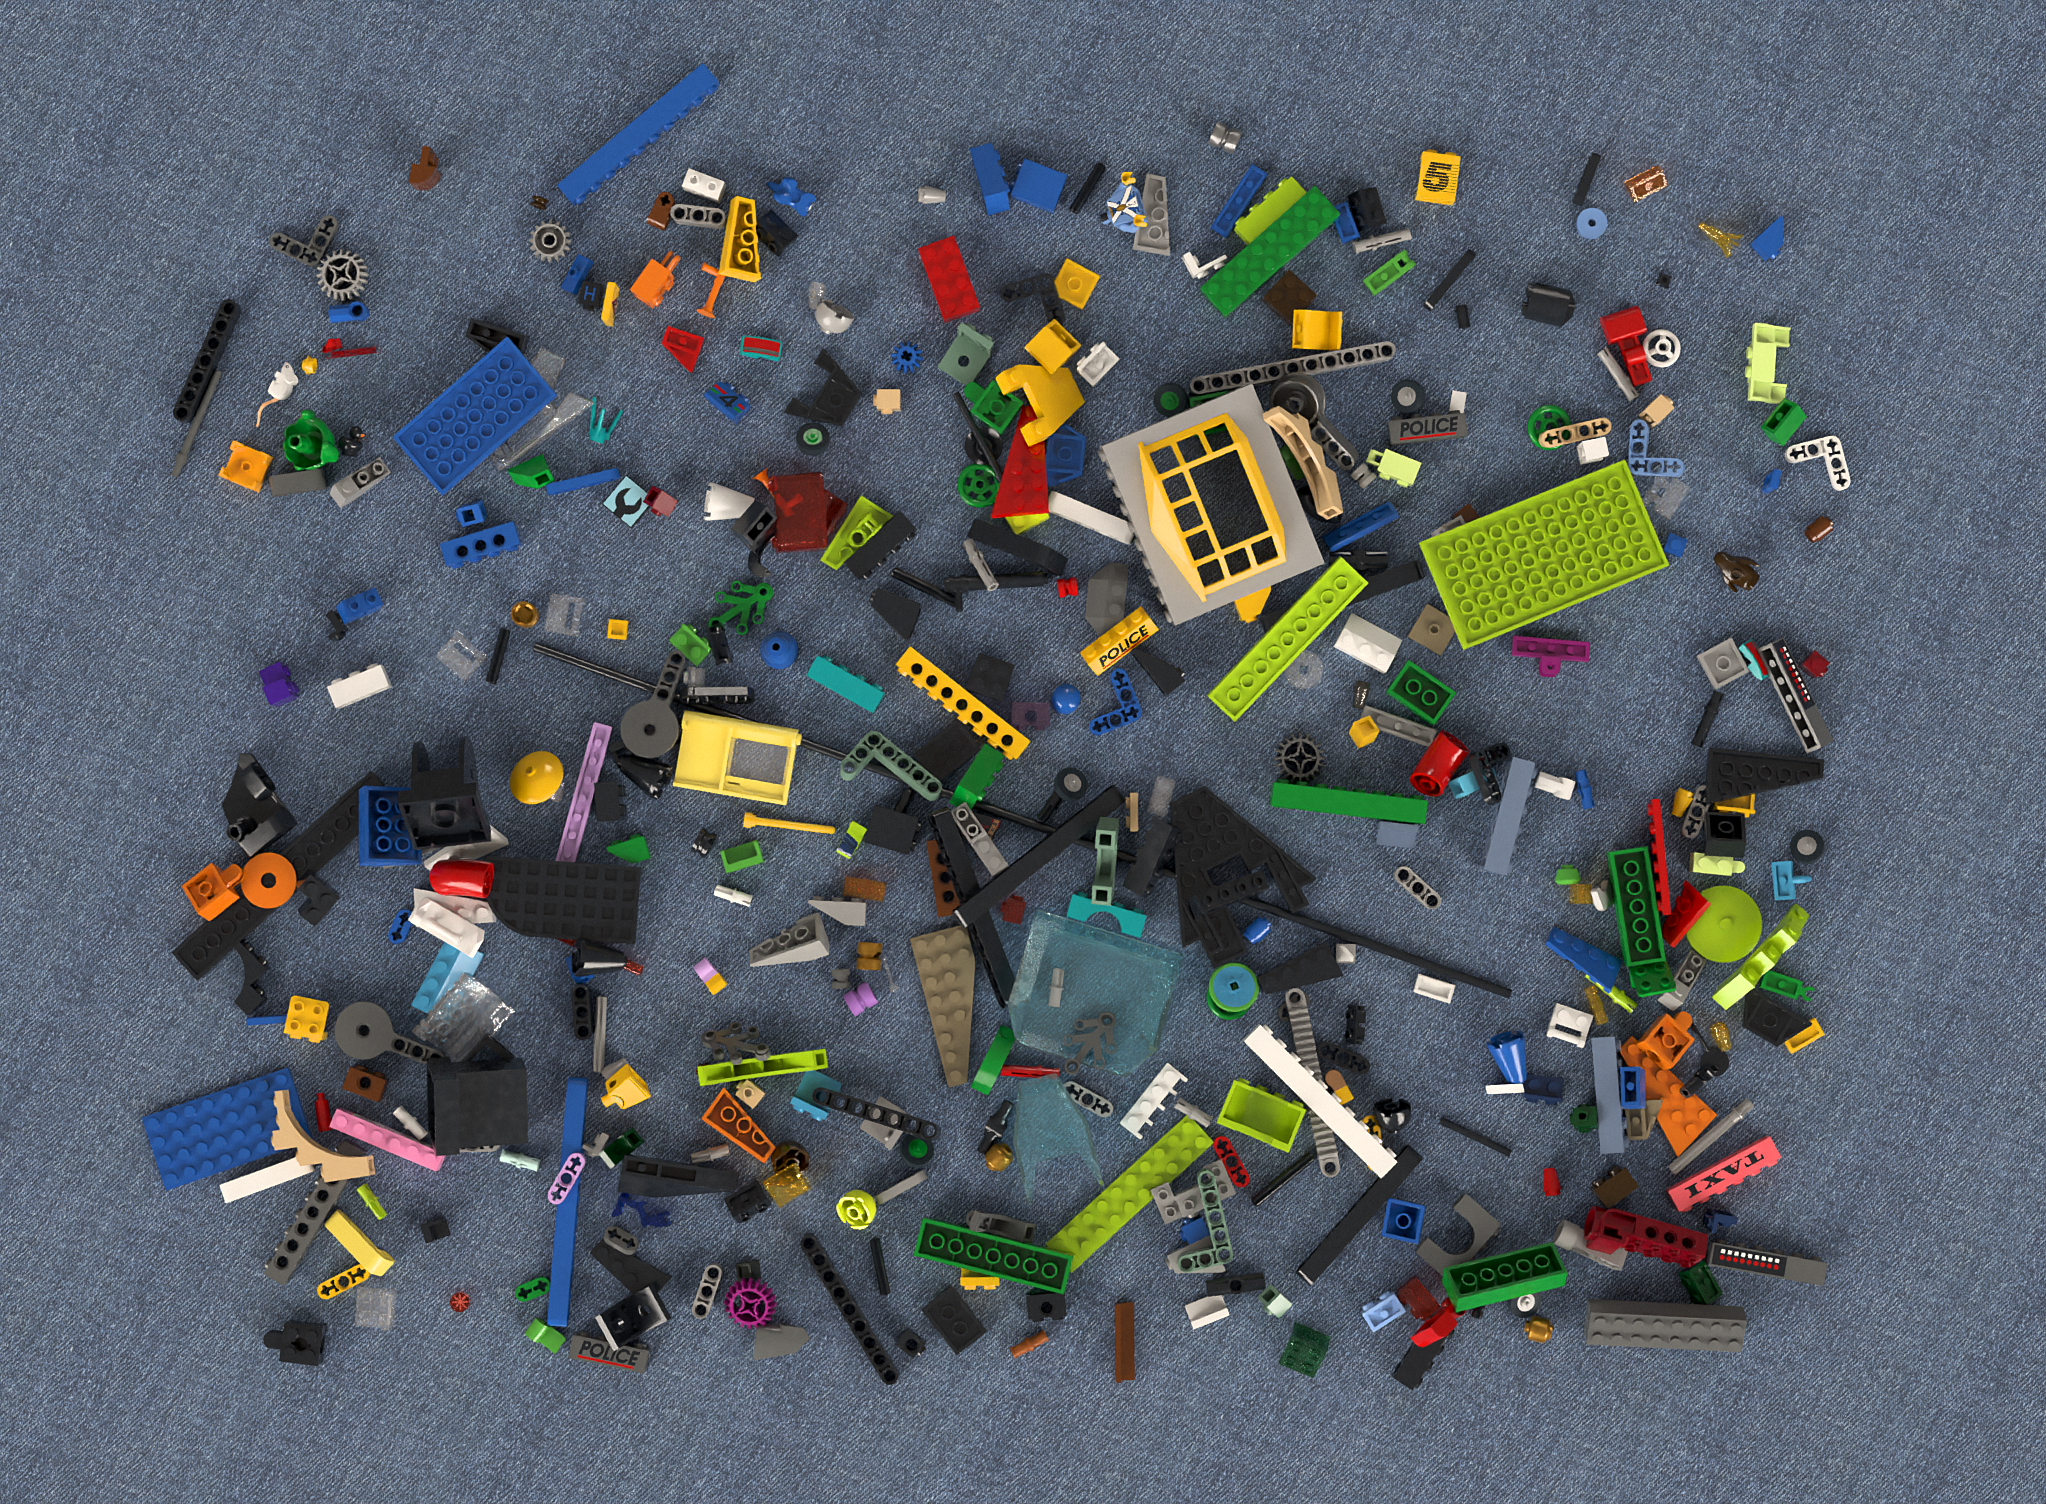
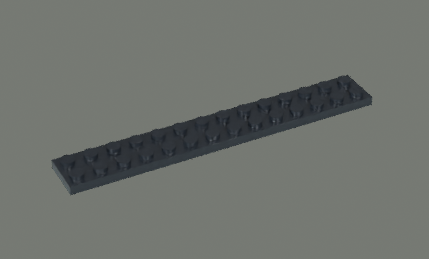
[171,771,386,981]

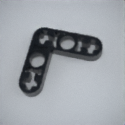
[1000,273,1066,326]
[1469,742,1510,805]

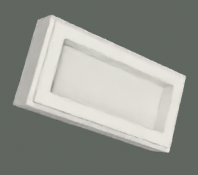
[1413,974,1456,1004]

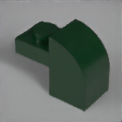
[599,1127,644,1169]

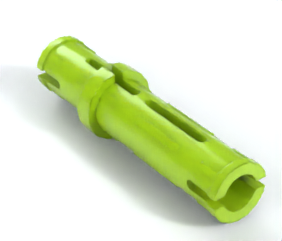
[1584,974,1637,1013]

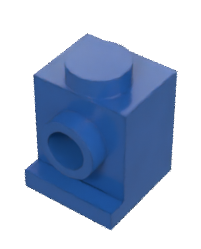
[456,499,488,527]

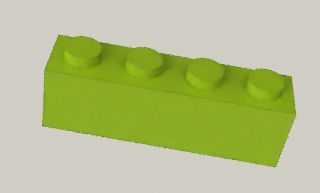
[1234,176,1307,245]

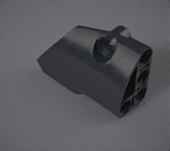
[222,753,298,859]

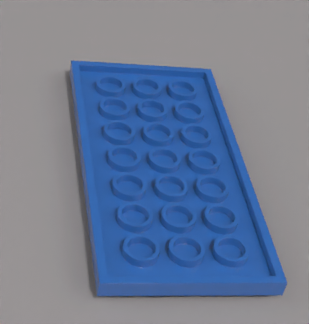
[393,337,558,496]
[142,1067,313,1191]

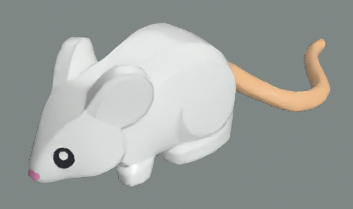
[256,362,298,427]

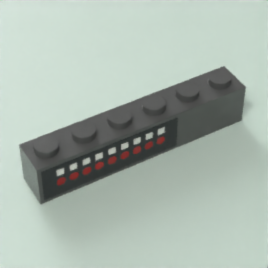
[1757,637,1834,753]
[1706,1238,1828,1286]

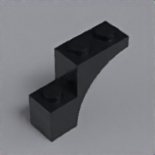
[234,942,270,1015]

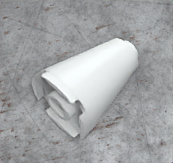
[704,482,754,521]

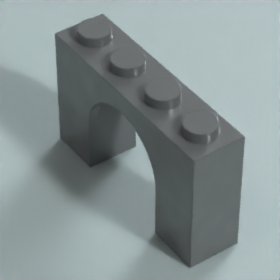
[1414,1192,1501,1276]

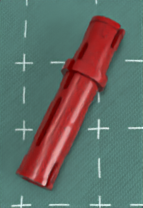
[1001,1064,1059,1080]

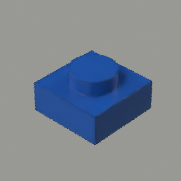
[1663,533,1688,558]

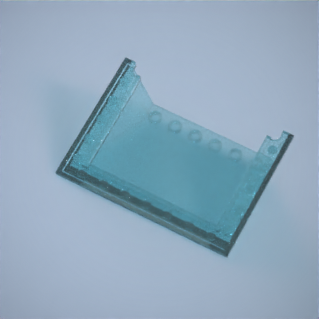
[1008,909,1184,1078]

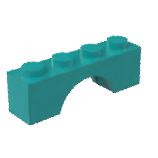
[1066,891,1147,938]

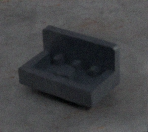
[1348,187,1387,232]
[756,209,799,257]

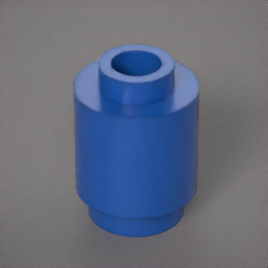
[1243,917,1272,945]

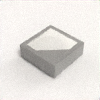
[1336,944,1356,964]

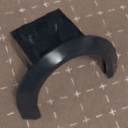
[730,500,810,578]

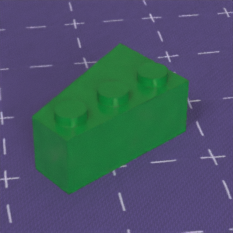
[949,744,1004,810]

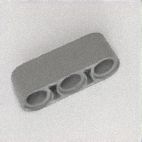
[670,204,727,229]
[1393,866,1441,909]
[692,1263,723,1319]

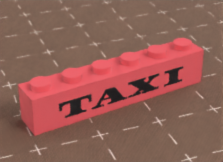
[1665,1136,1781,1213]

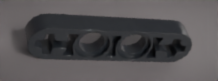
[1423,249,1477,311]
[679,687,755,705]

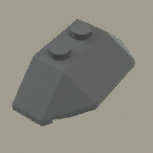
[1085,563,1129,637]

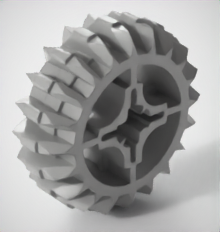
[316,249,369,301]

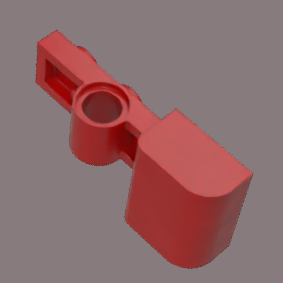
[1599,305,1653,387]
[1410,1297,1466,1347]

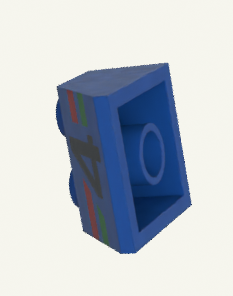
[704,381,751,425]

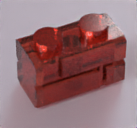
[1397,1275,1441,1321]

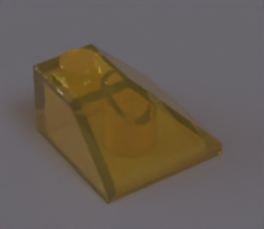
[762,1163,813,1208]

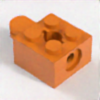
[630,251,681,309]
[182,863,246,921]
[1636,1011,1695,1071]

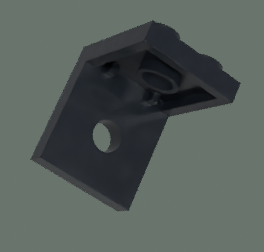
[595,1284,671,1351]

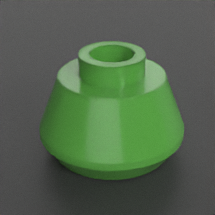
[1555,865,1581,885]

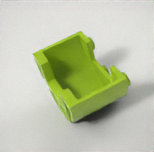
[1217,1077,1306,1153]

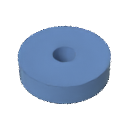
[1576,208,1607,239]

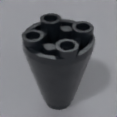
[617,754,672,800]

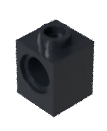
[895,1327,926,1359]

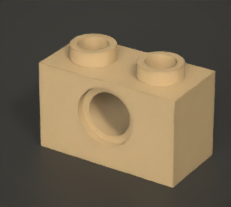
[1638,394,1674,429]

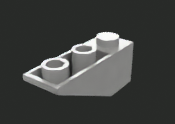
[330,457,391,508]
[808,896,867,926]
[1658,950,1707,1011]

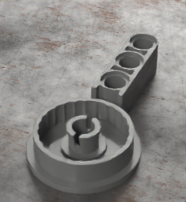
[1269,372,1359,470]
[620,650,686,758]
[335,1001,447,1065]

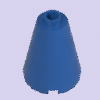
[760,631,799,669]
[1486,1031,1527,1084]

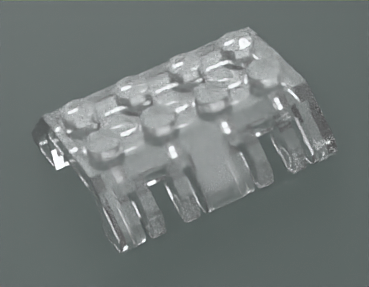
[412,972,515,1062]

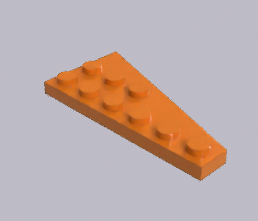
[1619,1036,1717,1157]

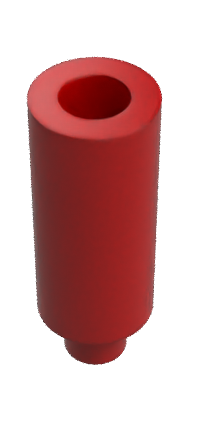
[314,1093,333,1132]

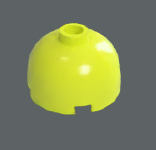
[837,1190,876,1230]

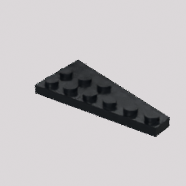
[1705,748,1824,805]

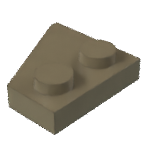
[1625,1099,1663,1140]

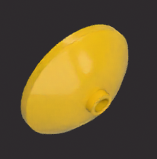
[509,751,563,804]

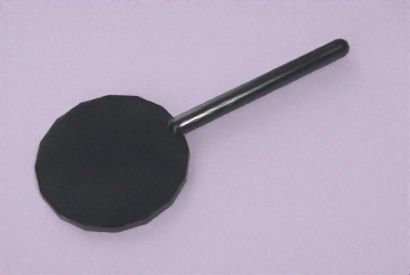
[1691,1022,1729,1077]

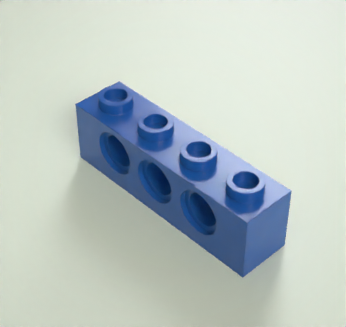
[440,521,522,569]

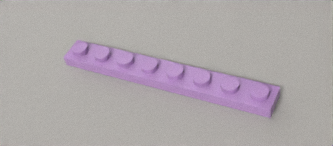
[555,722,613,862]

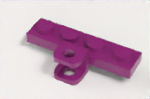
[1511,636,1590,678]

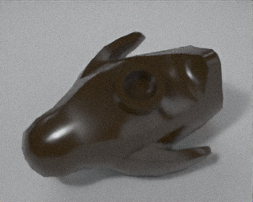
[1714,551,1760,592]

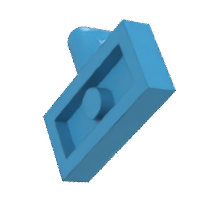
[1772,861,1812,901]

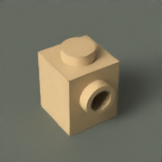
[873,389,901,414]
[735,1079,766,1109]

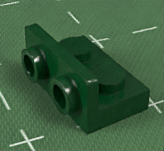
[1678,1260,1723,1305]

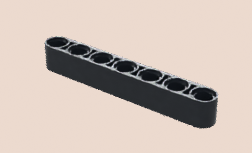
[173,299,241,424]
[812,1087,941,1140]

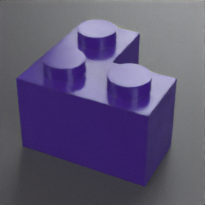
[258,662,299,707]

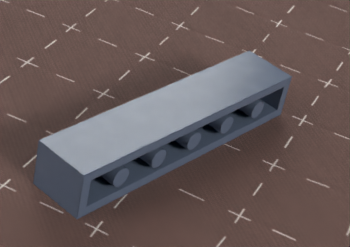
[1591,1035,1629,1154]

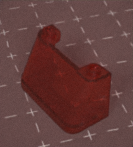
[768,472,827,553]

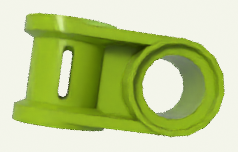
[847,512,883,547]

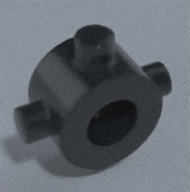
[1656,273,1672,289]

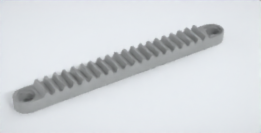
[1285,988,1340,1177]

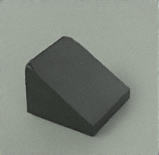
[736,1260,761,1282]

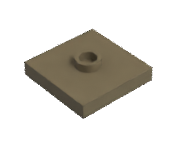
[1407,604,1455,656]

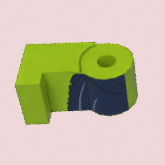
[836,821,868,860]

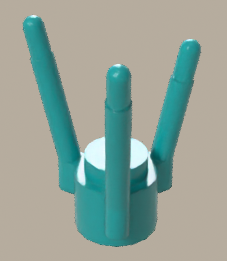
[588,397,623,444]

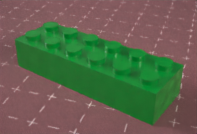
[1606,846,1666,967]
[1442,1242,1567,1312]

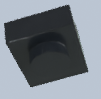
[326,610,349,641]

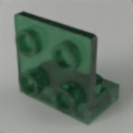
[1278,1322,1331,1378]

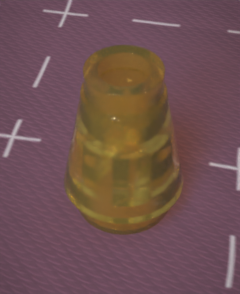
[1710,1022,1732,1052]

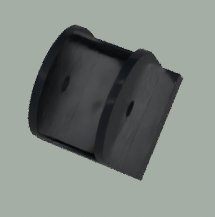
[398,736,491,850]

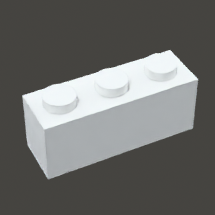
[327,663,392,709]

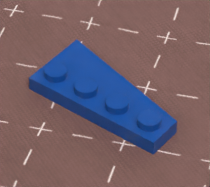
[1545,926,1622,994]

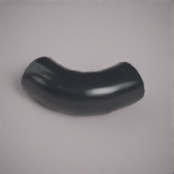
[1297,486,1342,524]

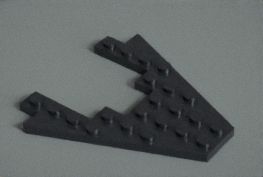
[1170,786,1316,958]

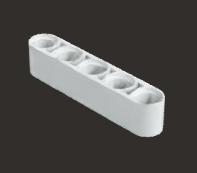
[1048,491,1135,545]
[219,1157,315,1203]

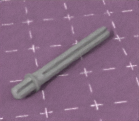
[1669,1099,1754,1174]

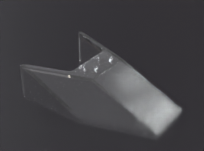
[490,348,594,470]

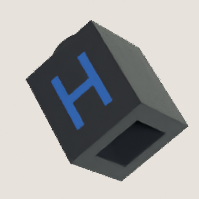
[578,281,604,312]

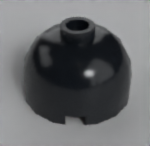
[1373,1098,1411,1133]

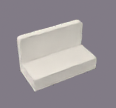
[1185,1295,1229,1329]

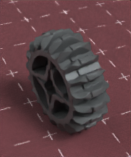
[1274,732,1326,783]

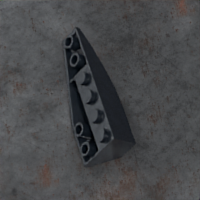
[617,1153,738,1198]

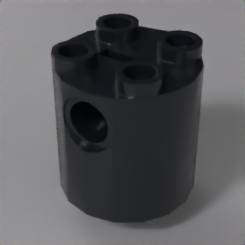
[1521,281,1575,327]

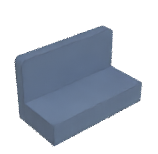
[1376,821,1419,848]

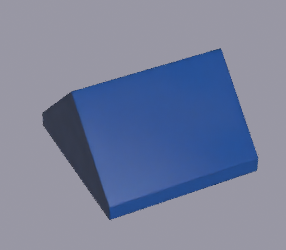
[1381,1198,1426,1244]

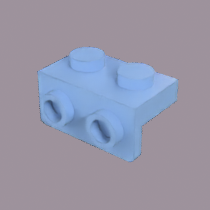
[1361,1291,1406,1333]

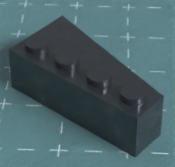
[1257,941,1344,995]

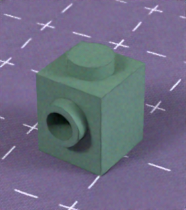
[1257,1284,1292,1318]

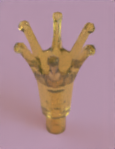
[1698,222,1743,258]

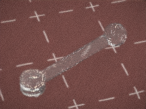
[880,954,898,993]

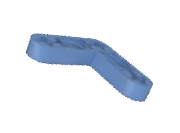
[1628,419,1685,477]

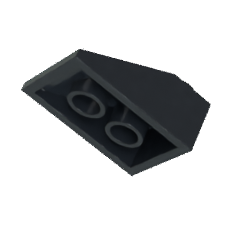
[1130,648,1185,697]

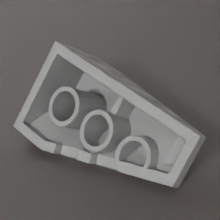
[749,913,829,967]

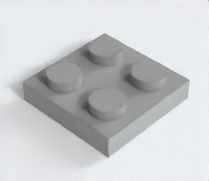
[1697,637,1749,689]

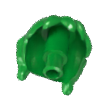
[283,409,339,471]

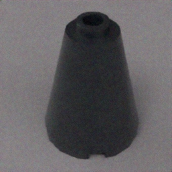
[571,938,627,977]

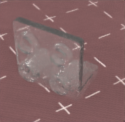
[355,1287,397,1331]

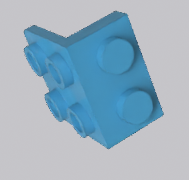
[790,1070,842,1121]

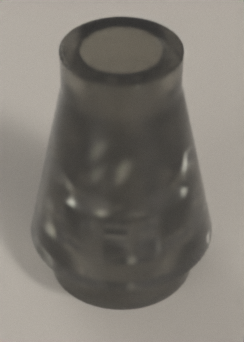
[1352,680,1371,709]

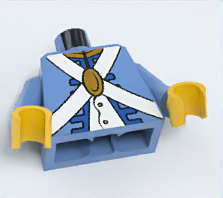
[1100,172,1148,233]

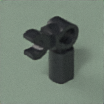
[1679,1063,1720,1098]

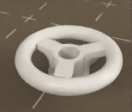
[1643,329,1681,367]

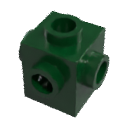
[1570,1104,1599,1133]

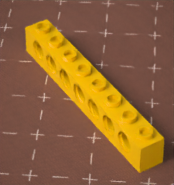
[896,647,1031,760]

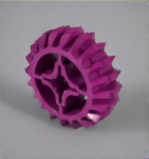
[724,1277,777,1329]

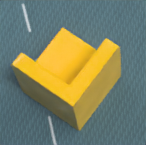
[1349,715,1380,748]

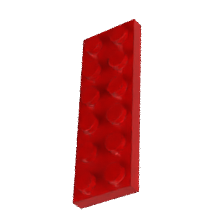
[1647,799,1671,915]

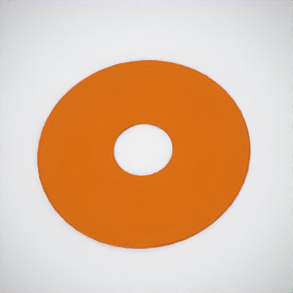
[241,853,296,908]

